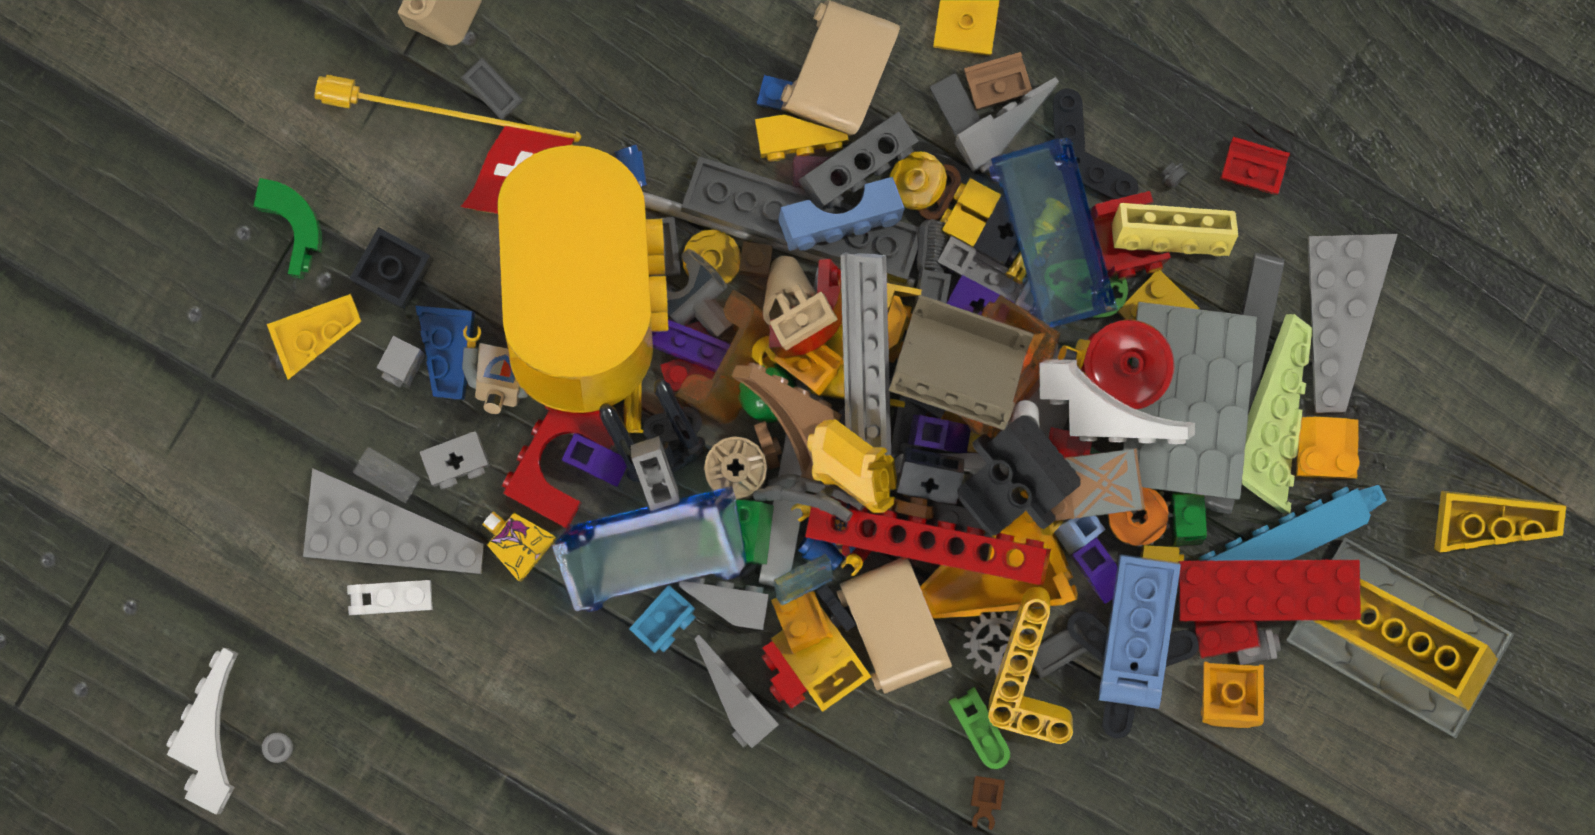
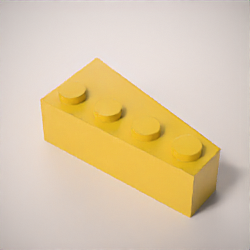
[1434,491,1566,553]

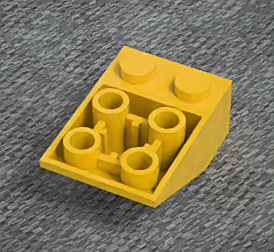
[771,607,871,712]

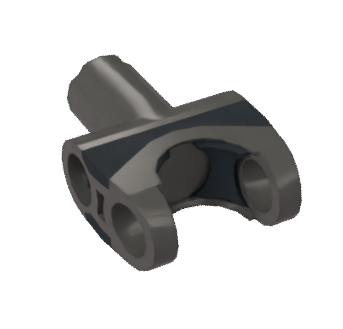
[666,249,735,339]

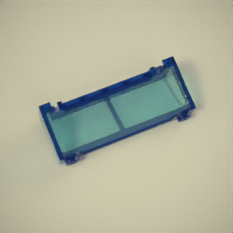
[989,138,1118,331]
[552,486,747,612]

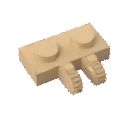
[770,283,838,350]

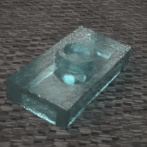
[774,554,833,605]

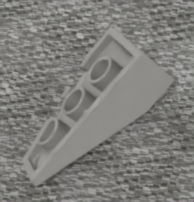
[955,77,1059,174]

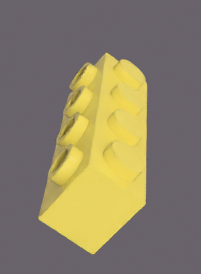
[1112,203,1238,256]

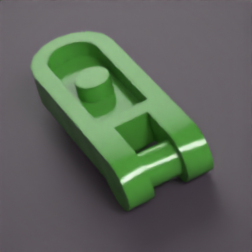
[948,687,1010,769]

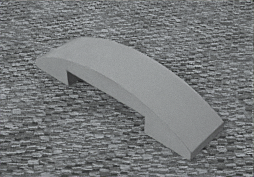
[937,236,1055,319]

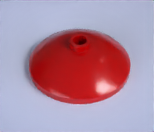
[1085,320,1175,410]

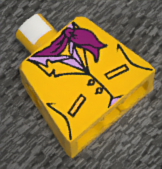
[482,511,557,582]

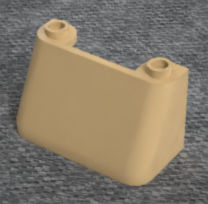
[398,0,482,46]
[780,0,900,136]
[836,557,952,694]

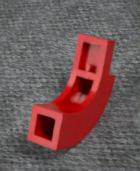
[769,259,842,358]

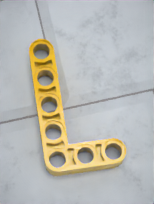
[988,587,1073,744]

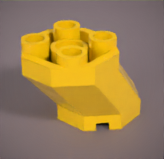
[807,420,897,513]

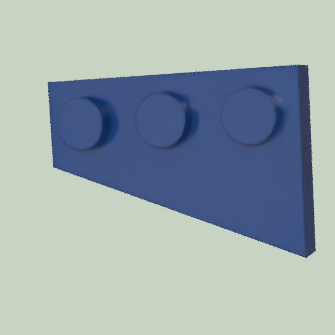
[416,306,475,400]

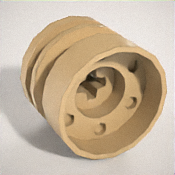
[704,436,767,500]

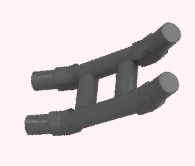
[753,474,865,523]

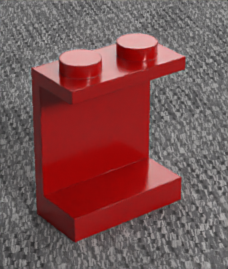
[1088,191,1171,280]

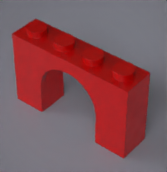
[502,406,614,529]

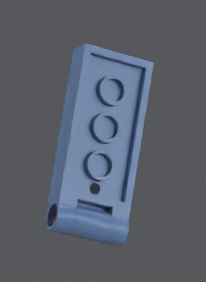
[1099,554,1181,709]

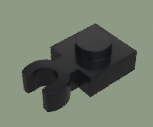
[816,584,856,632]

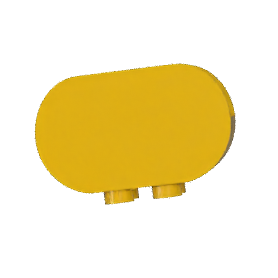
[498,145,668,413]

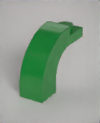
[253,178,322,279]

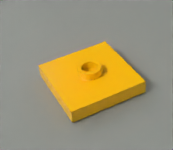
[933,0,999,56]

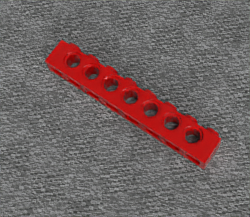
[805,500,1051,585]

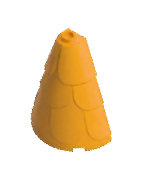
[920,490,1077,618]

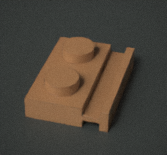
[964,52,1032,111]

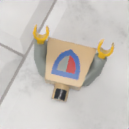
[462,325,528,414]

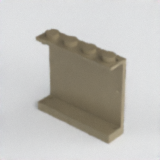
[889,295,1034,430]

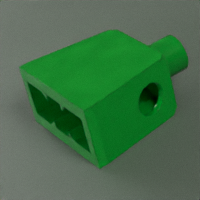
[1169,491,1207,546]

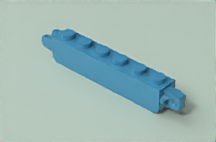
[1198,485,1387,561]

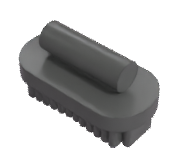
[914,219,949,273]

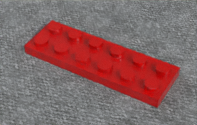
[1178,560,1361,621]

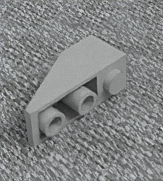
[679,576,769,630]

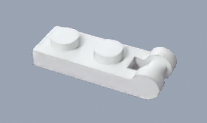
[347,580,433,615]

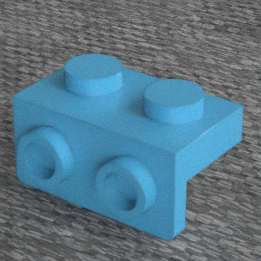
[629,585,695,653]

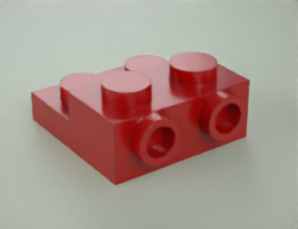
[761,641,807,709]

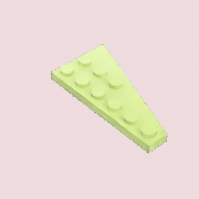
[1242,314,1312,513]

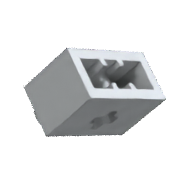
[377,336,426,388]
[420,431,490,490]
[630,436,679,511]

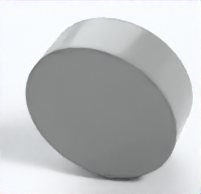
[262,733,293,763]

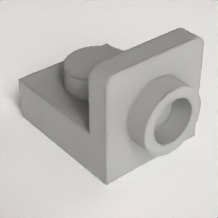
[1236,629,1281,665]

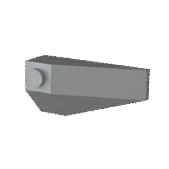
[695,635,779,748]

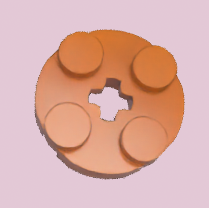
[1108,487,1168,546]

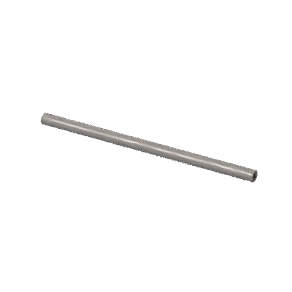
[642,191,915,288]

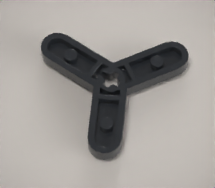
[1007,88,1138,208]
[1066,611,1199,738]

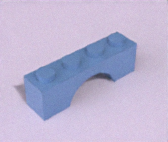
[778,177,904,251]

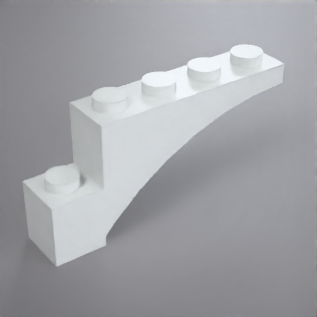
[1039,359,1195,444]
[167,648,238,815]

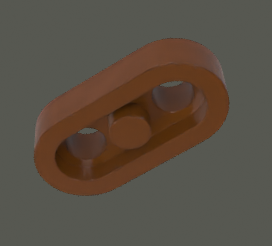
[918,165,961,220]

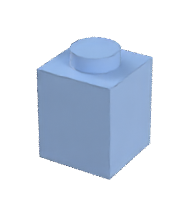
[1054,516,1105,554]

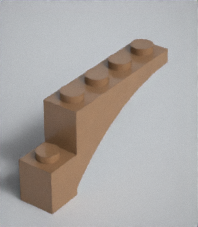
[732,363,842,482]

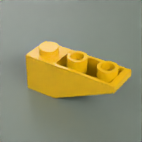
[755,115,848,162]

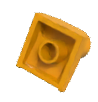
[888,295,912,363]
[1296,417,1359,479]
[1201,661,1264,728]

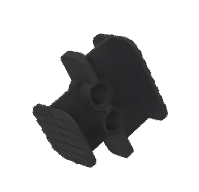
[957,415,1081,535]

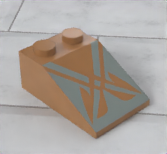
[1051,448,1145,521]

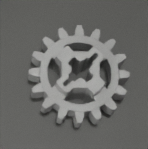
[963,612,1025,676]

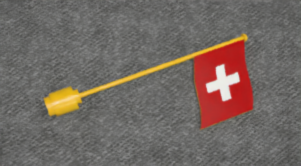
[315,75,581,214]

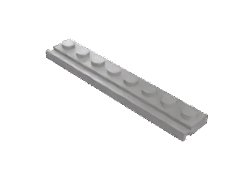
[840,252,891,455]

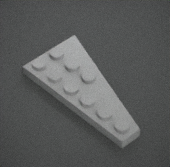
[1307,234,1397,414]
[303,468,484,574]

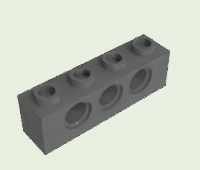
[798,112,918,209]

